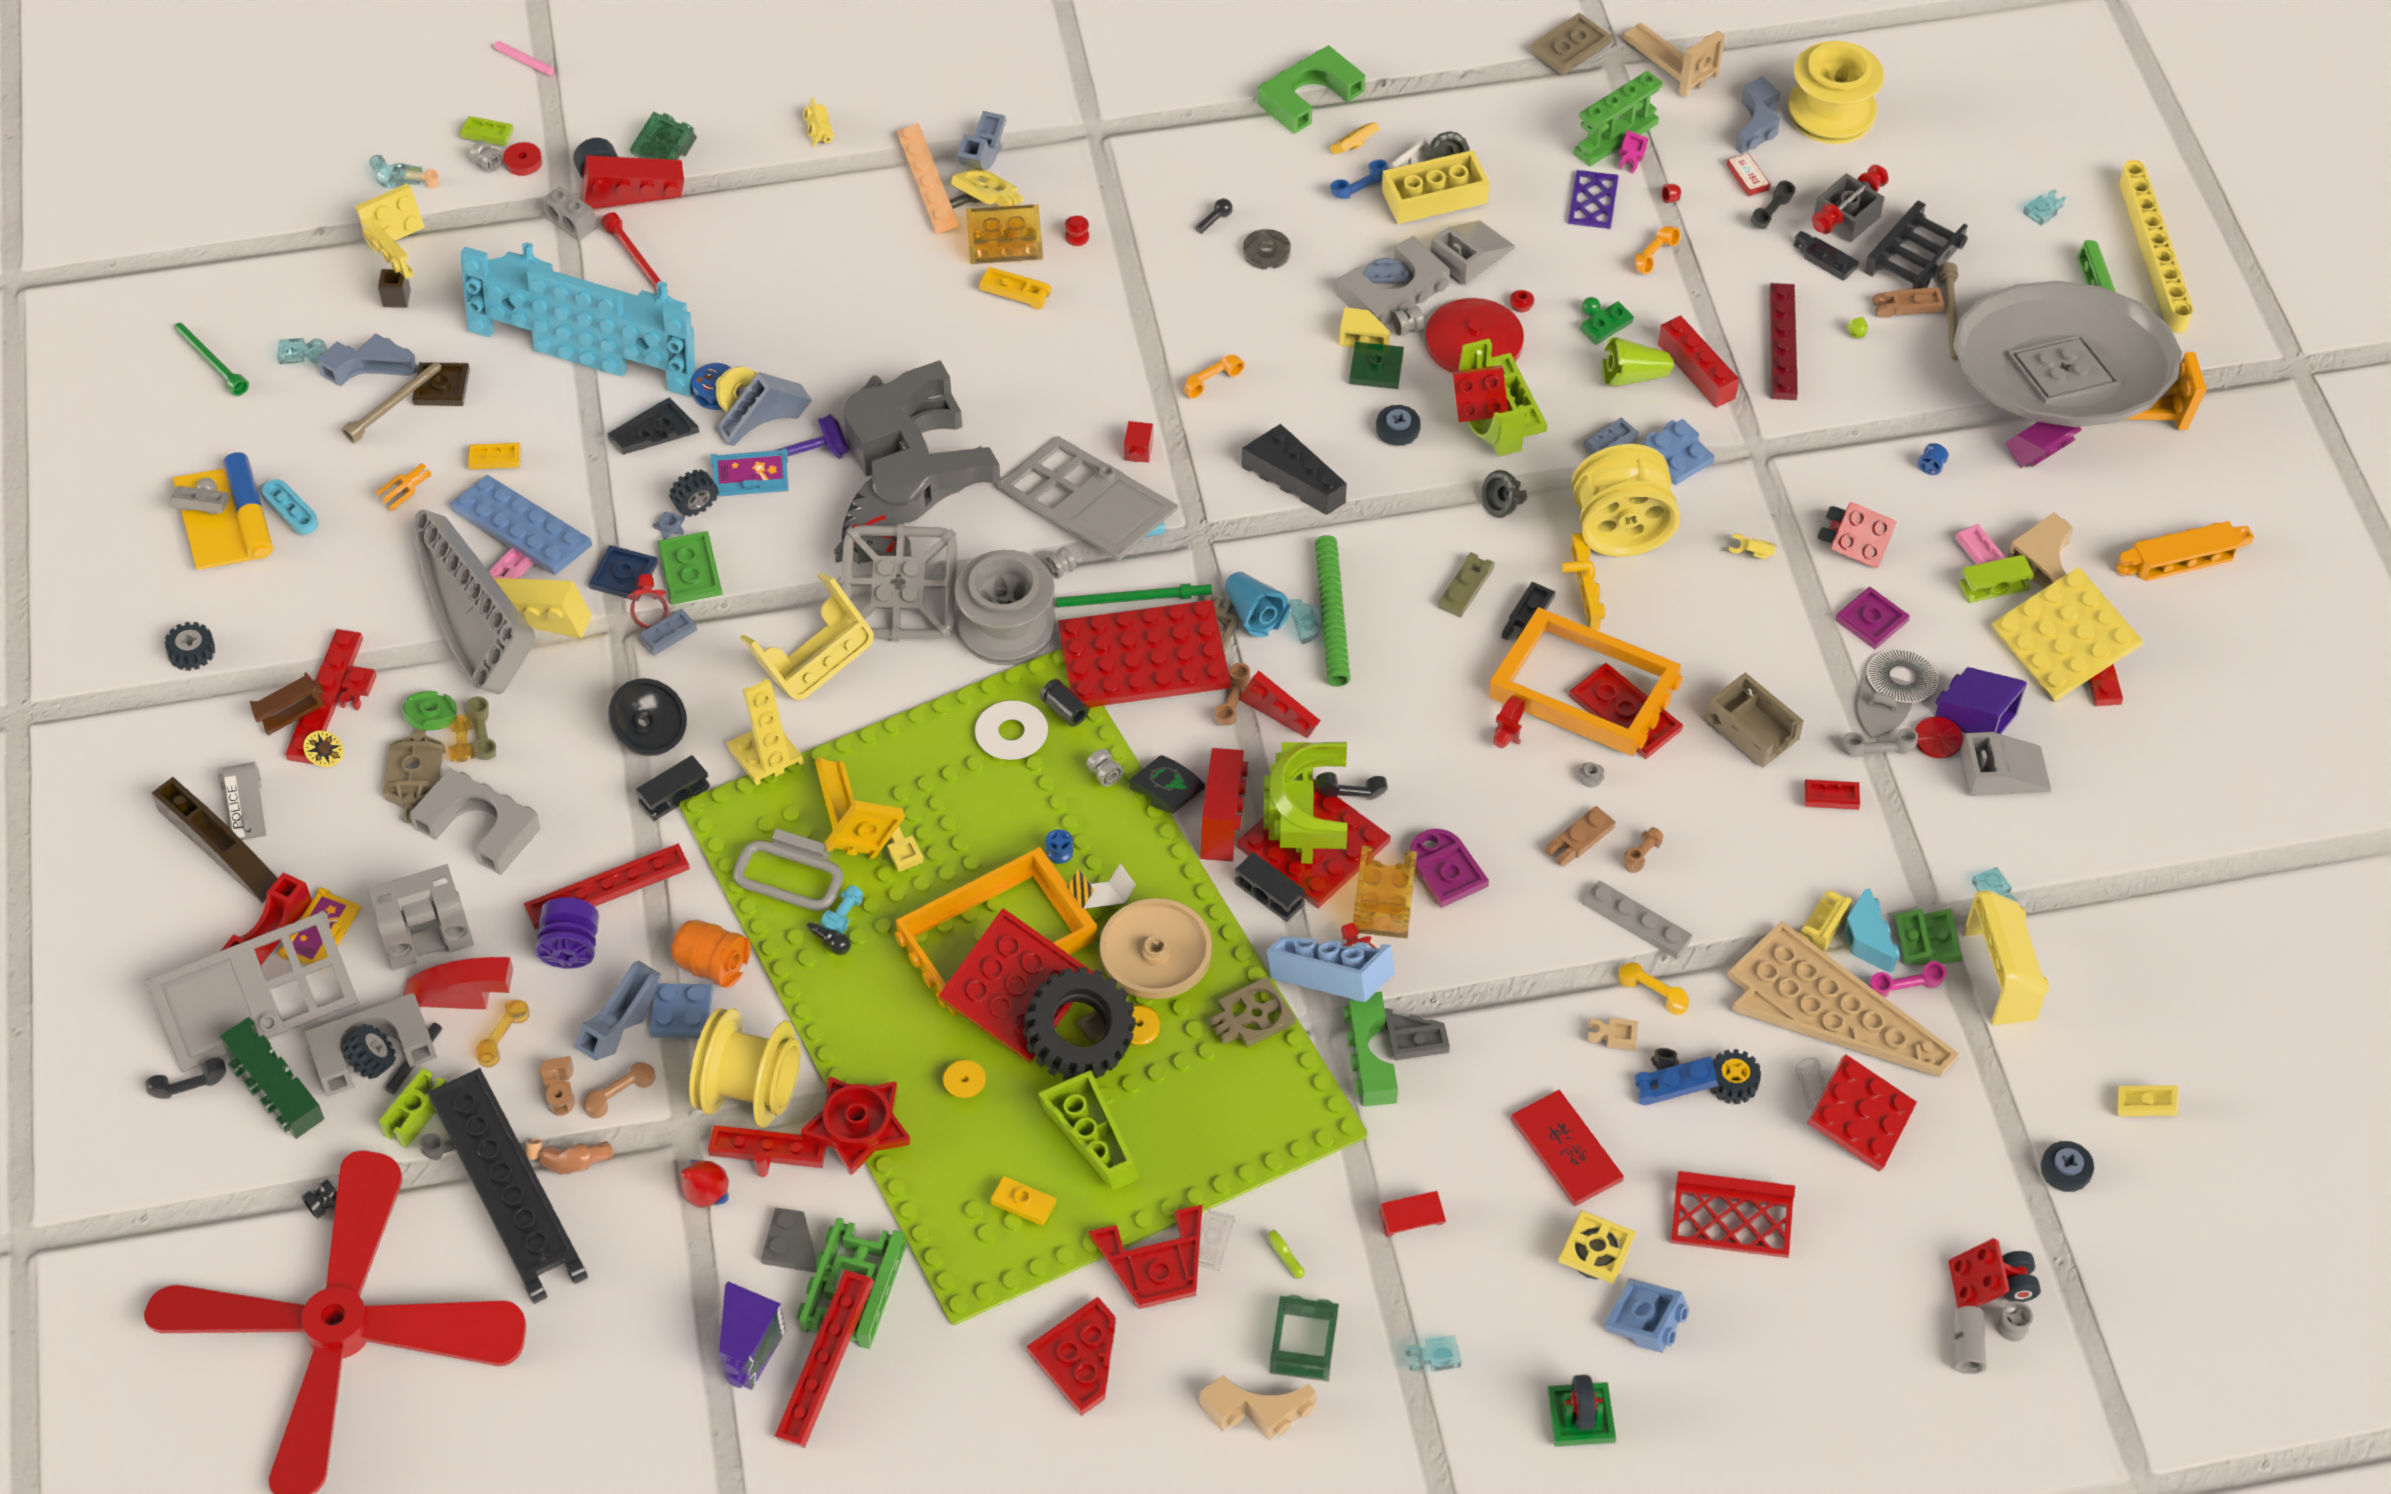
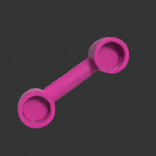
[1869,961,1947,998]

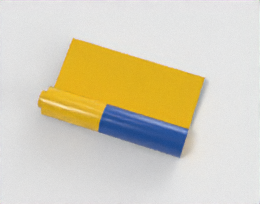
[172,452,273,570]

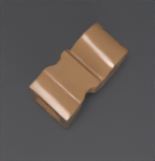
[539,1056,575,1116]

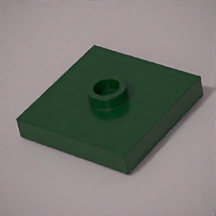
[1349,342,1404,389]

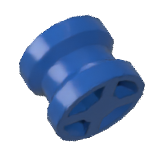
[1917,443,1949,475]
[1045,829,1073,864]

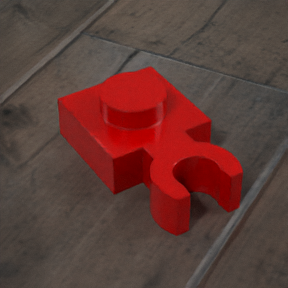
[339,666,377,710]

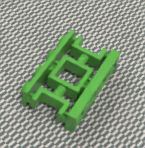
[1574,71,1663,167]
[797,1217,907,1349]

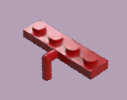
[708,1125,827,1178]

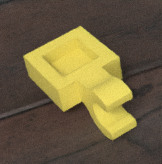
[1729,533,1777,559]
[887,826,924,872]

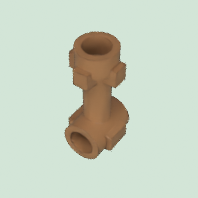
[1624,827,1663,873]

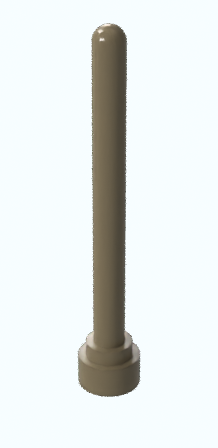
[1938,262,1958,360]
[342,362,441,444]

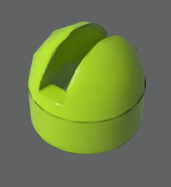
[1846,317,1868,338]

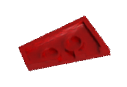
[1239,670,1321,738]

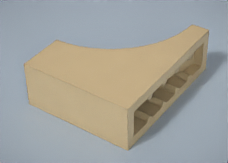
[2007,512,2073,589]

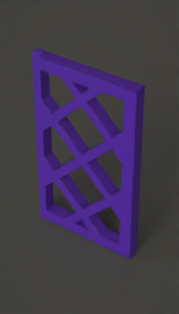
[1568,170,1619,229]

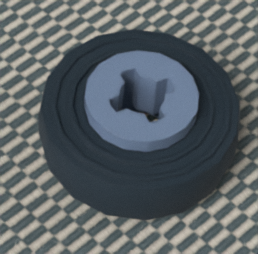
[1376,405,1421,446]
[2040,1141,2094,1192]

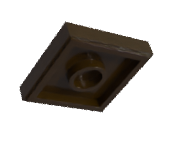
[412,362,470,406]

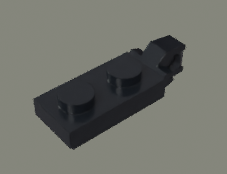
[1793,231,1859,281]

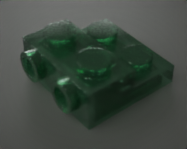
[629,111,697,160]

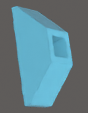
[1844,888,1900,973]

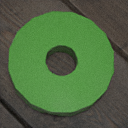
[403,691,457,731]

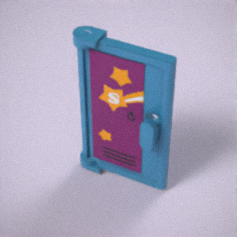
[710,448,789,497]

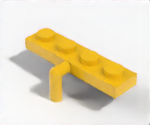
[1561,533,1605,630]

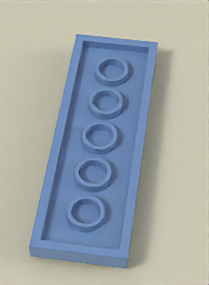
[450,474,592,575]

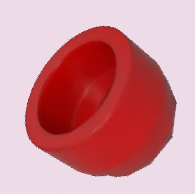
[1662,183,1682,203]

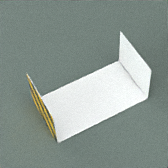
[1068,864,1136,909]

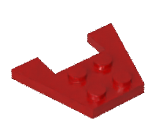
[1089,1204,1203,1309]

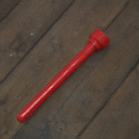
[601,212,668,292]

